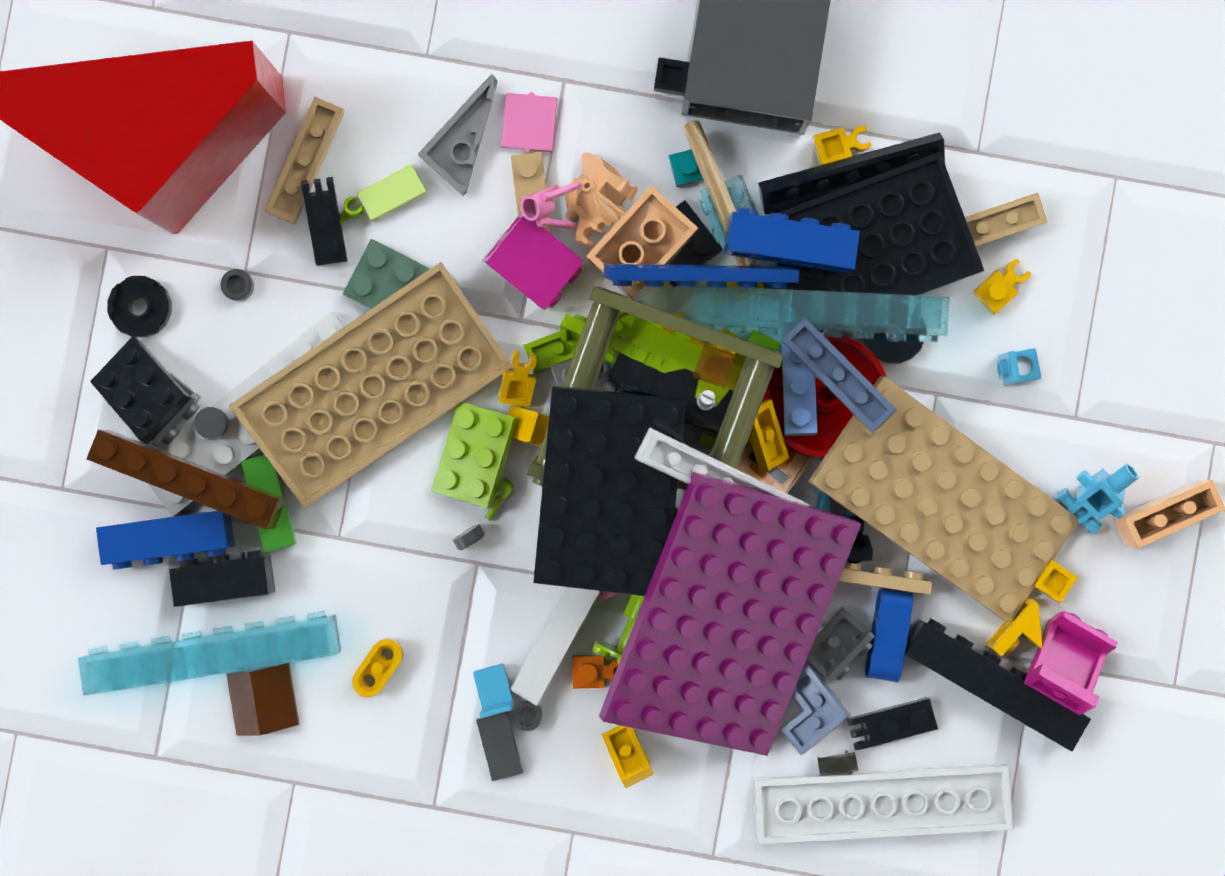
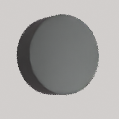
[220,269,254,302]
[194,407,229,439]
[452,524,485,551]

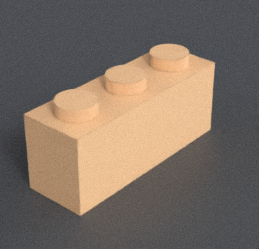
[1112,480,1225,548]

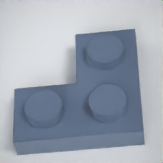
[781,665,851,755]

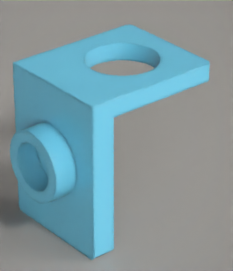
[997,348,1041,386]
[473,663,514,718]

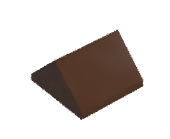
[226,662,300,736]

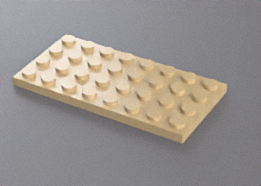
[229,261,513,509]
[808,376,1079,622]

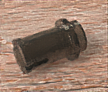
[817,750,858,777]

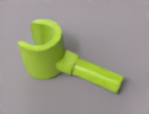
[340,197,363,224]
[485,477,514,521]

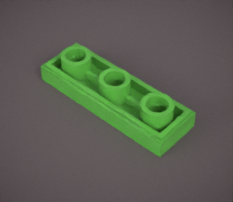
[241,455,297,553]

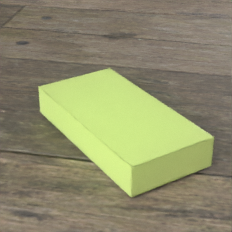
[357,164,427,222]

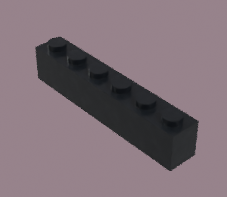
[905,618,1091,752]

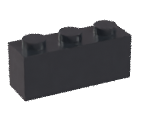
[169,550,276,607]

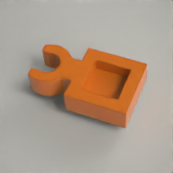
[572,655,618,689]

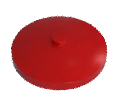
[762,333,887,460]

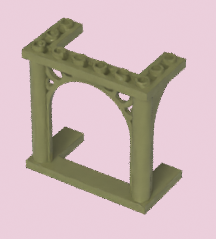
[527,286,784,520]

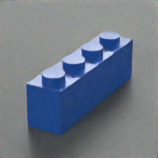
[723,208,860,274]
[96,511,235,570]

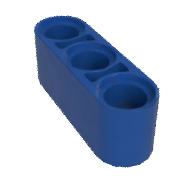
[865,587,913,683]

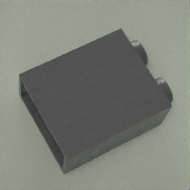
[681,0,831,135]

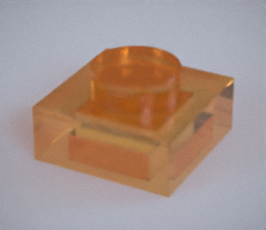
[693,344,736,388]

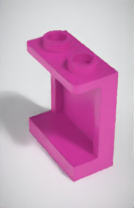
[482,212,584,311]
[1024,611,1118,715]

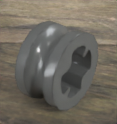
[513,700,542,731]

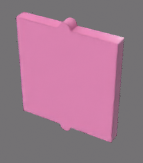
[501,92,557,153]

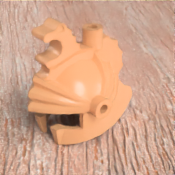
[564,152,638,248]

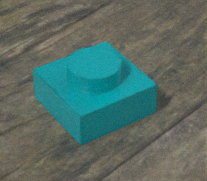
[668,149,703,187]

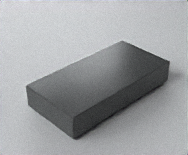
[476,711,523,781]

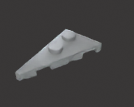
[418,73,498,197]

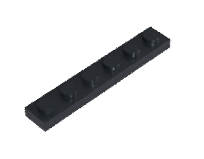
[758,132,945,215]

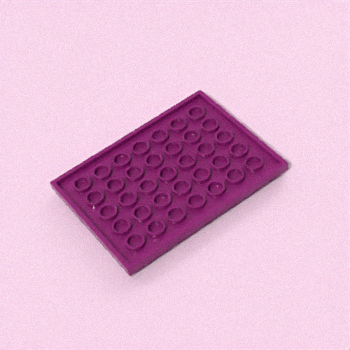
[599,471,861,756]

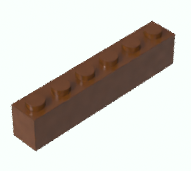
[86,429,286,530]

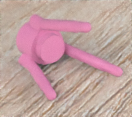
[521,181,582,229]

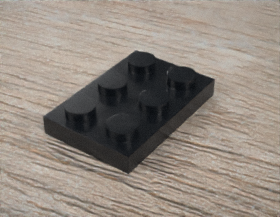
[90,336,191,445]

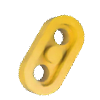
[352,638,404,697]

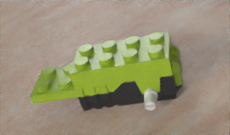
[560,314,744,438]

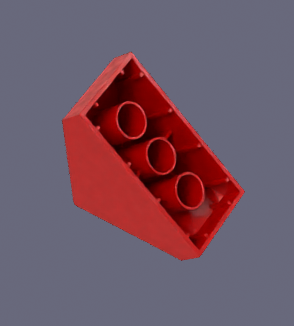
[0,40,286,234]

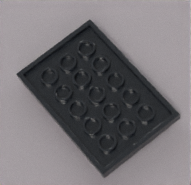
[768,152,985,332]
[533,385,687,596]

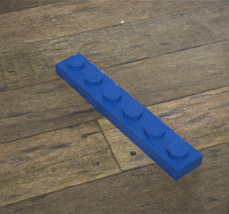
[603,264,799,288]

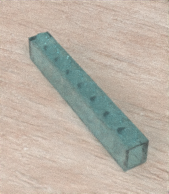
[689,285,950,342]
[78,610,341,696]

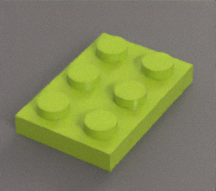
[431,402,519,509]

